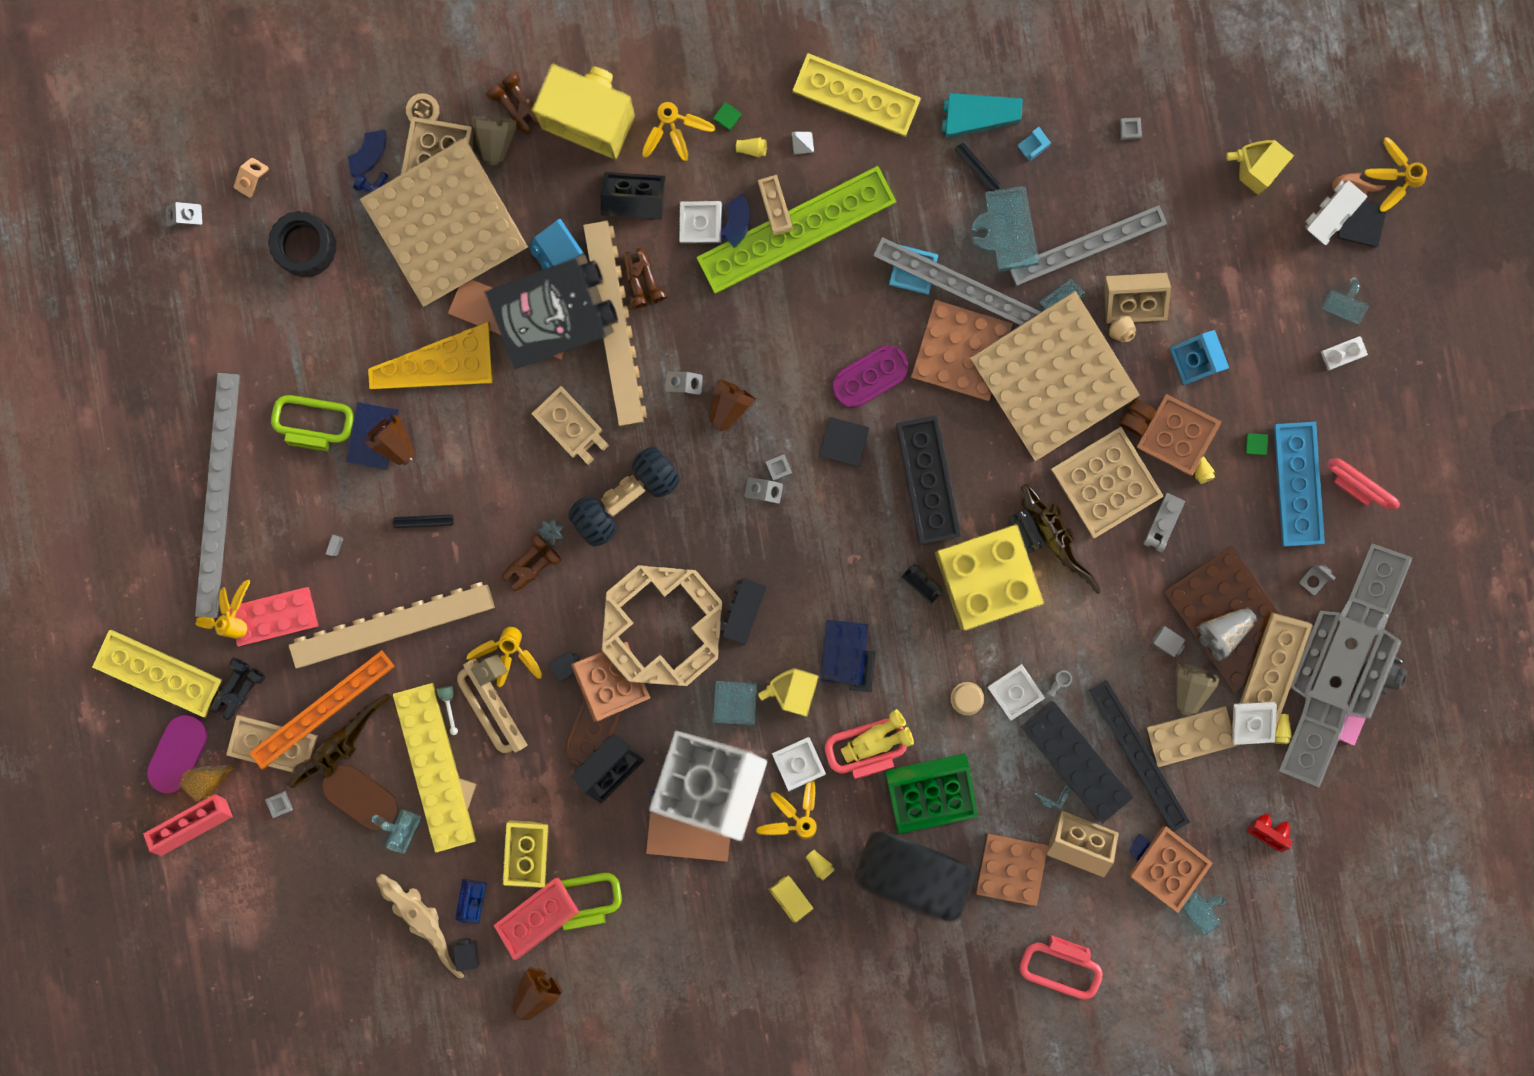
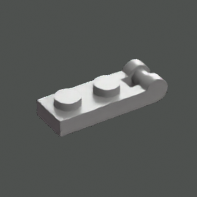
[1143,493,1186,553]

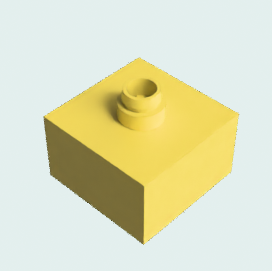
[533,64,635,160]

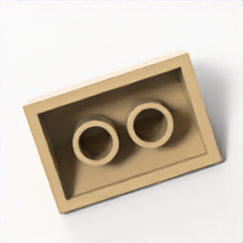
[1104,273,1171,324]
[1047,811,1119,877]

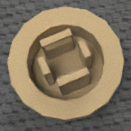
[406,93,440,121]
[950,682,984,715]

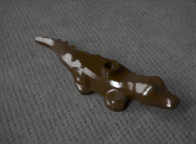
[1021,484,1101,594]
[287,694,391,788]

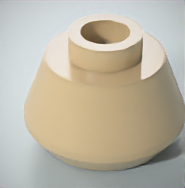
[1109,316,1136,342]

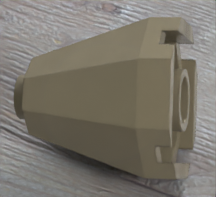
[472,116,516,165]
[1175,664,1219,716]

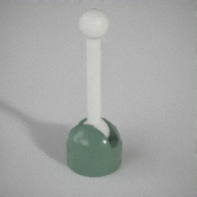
[436,685,458,735]

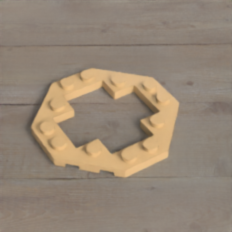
[602,565,722,686]

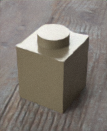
[471,654,508,686]

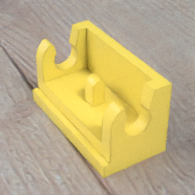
[768,875,814,922]

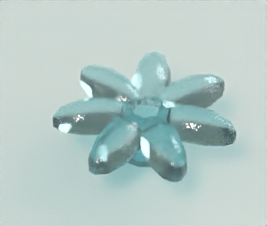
[537,519,563,545]

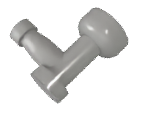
[1047,670,1072,697]

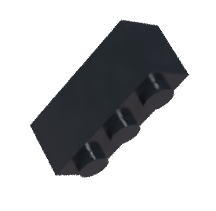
[720,578,766,645]

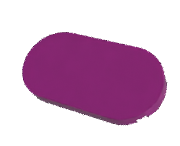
[833,346,908,408]
[147,715,207,793]

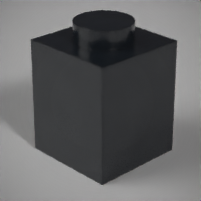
[548,651,581,682]
[453,938,480,971]

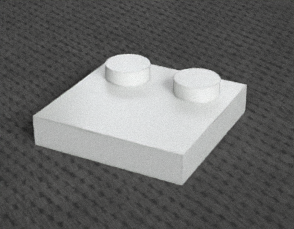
[680,201,722,244]
[988,664,1045,721]
[1232,702,1277,745]
[772,737,826,791]

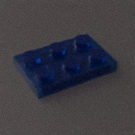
[820,620,868,685]

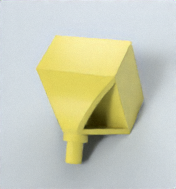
[1226,140,1294,195]
[758,668,818,716]

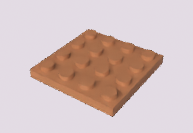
[911,300,1013,402]

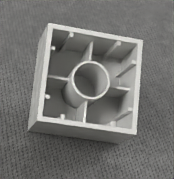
[649,731,767,841]

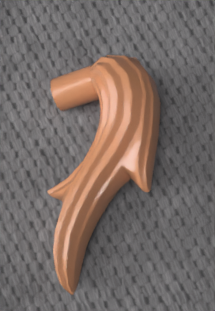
[1332,173,1386,195]

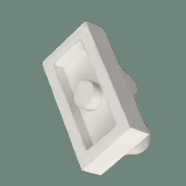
[1321,336,1368,370]

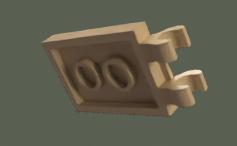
[531,386,609,465]

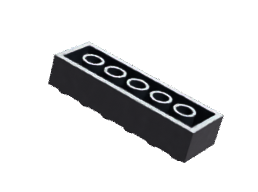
[896,416,961,545]
[1020,701,1134,824]

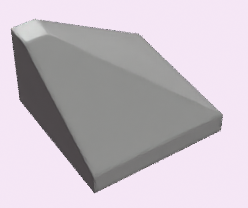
[792,132,814,155]

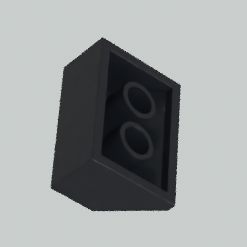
[601,172,665,220]
[570,733,645,804]

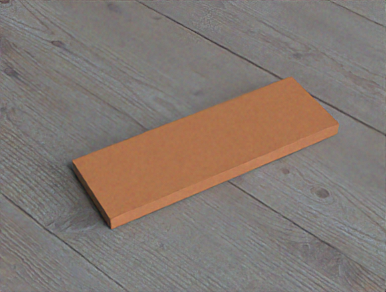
[448,280,565,360]

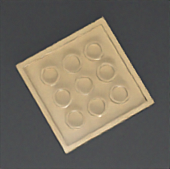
[1050,427,1163,539]

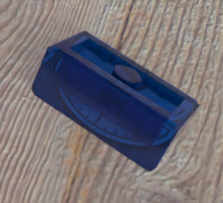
[455,879,487,924]

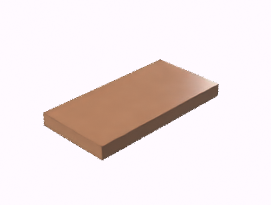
[646,812,730,862]

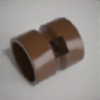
[1119,398,1156,436]

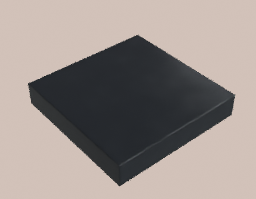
[1337,201,1387,248]
[819,417,869,467]

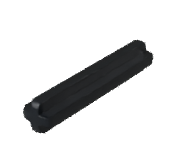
[955,143,1001,193]
[393,514,454,528]

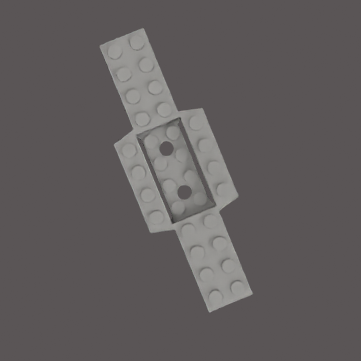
[1279,543,1412,787]

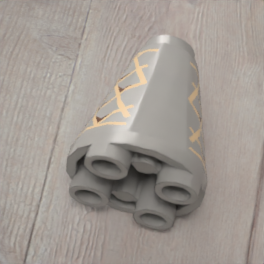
[1198,608,1257,661]

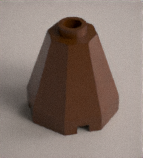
[709,379,757,432]
[362,413,415,465]
[512,967,563,1020]

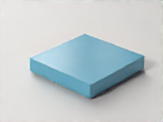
[889,245,938,295]

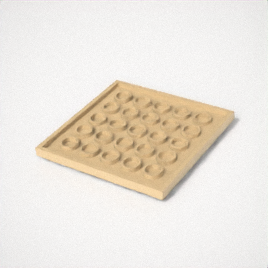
[360,138,528,307]
[970,291,1140,461]

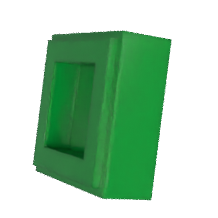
[713,102,742,131]
[1245,433,1268,455]

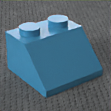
[528,219,583,270]
[1169,330,1229,385]

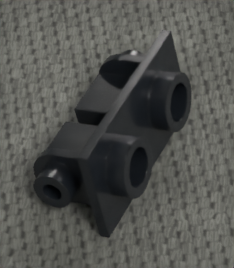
[1009,509,1046,554]
[901,563,944,604]

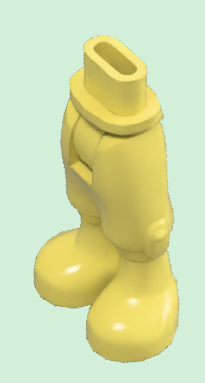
[841,709,914,763]

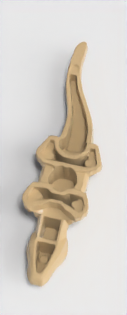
[376,874,464,978]

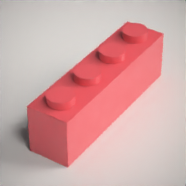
[143,794,233,856]

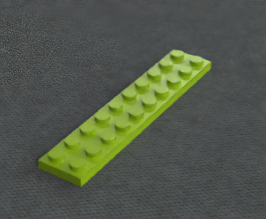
[697,166,896,294]

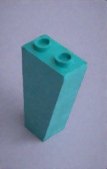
[942,93,1023,138]

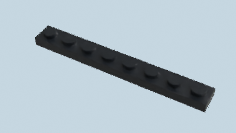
[1088,680,1190,832]

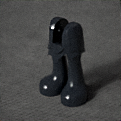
[211,657,266,720]

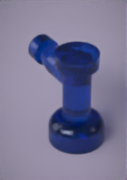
[353,172,388,193]

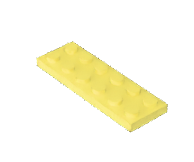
[793,53,921,137]
[92,630,223,717]

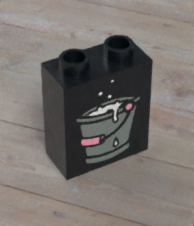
[485,255,618,370]

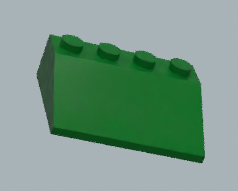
[885,753,978,834]

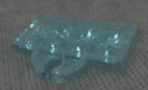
[971,186,1040,272]

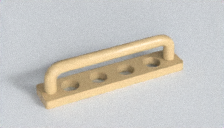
[457,658,527,753]

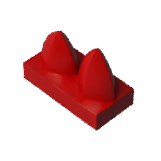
[1246,814,1293,853]

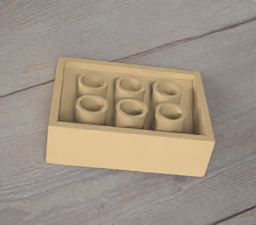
[401,117,475,175]

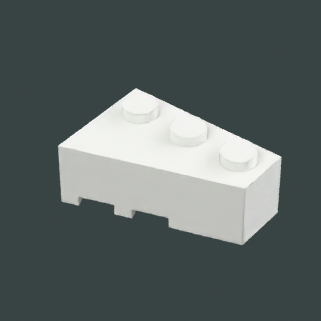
[1305,180,1368,245]

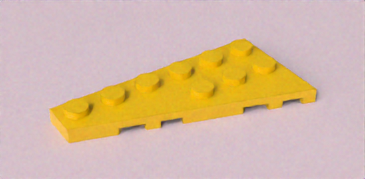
[368,322,493,389]

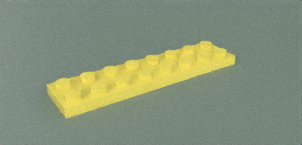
[393,683,476,853]

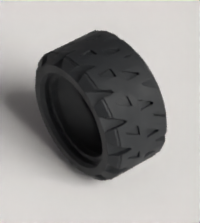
[854,831,976,922]

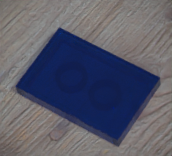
[346,402,399,470]

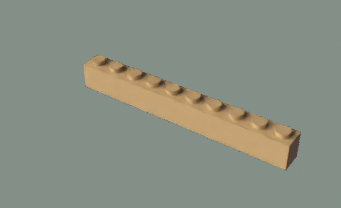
[583,221,647,427]
[289,582,495,668]

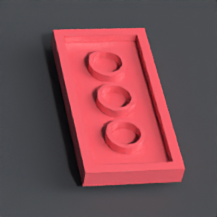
[229,587,319,647]
[493,878,580,960]

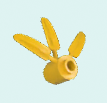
[642,102,715,161]
[1364,138,1427,212]
[196,580,250,639]
[467,627,542,687]
[756,781,816,840]

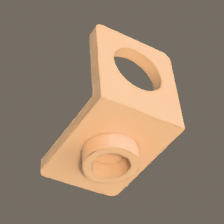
[234,158,269,198]

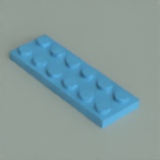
[1273,422,1325,547]

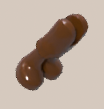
[486,71,540,135]
[623,248,668,309]
[502,532,562,592]

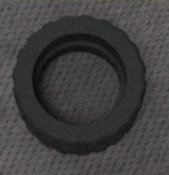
[268,211,336,277]

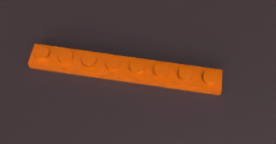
[250,650,395,769]

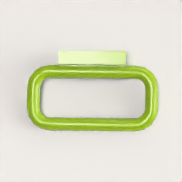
[271,395,354,452]
[542,873,622,930]

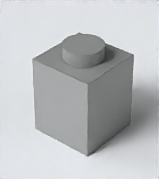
[1150,626,1185,657]

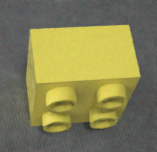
[934,525,1044,630]

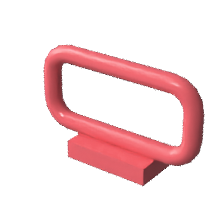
[1326,458,1400,510]
[824,718,907,780]
[1019,935,1103,1000]

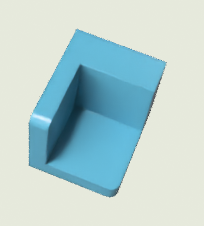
[1018,127,1051,162]

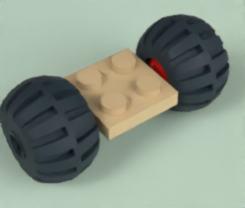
[568,447,680,547]

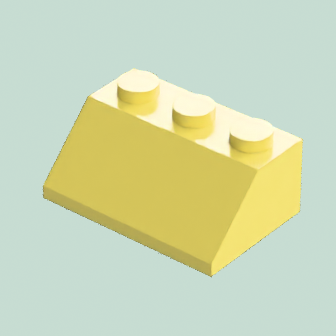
[503,820,548,887]

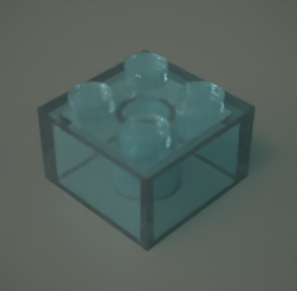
[713,680,757,725]

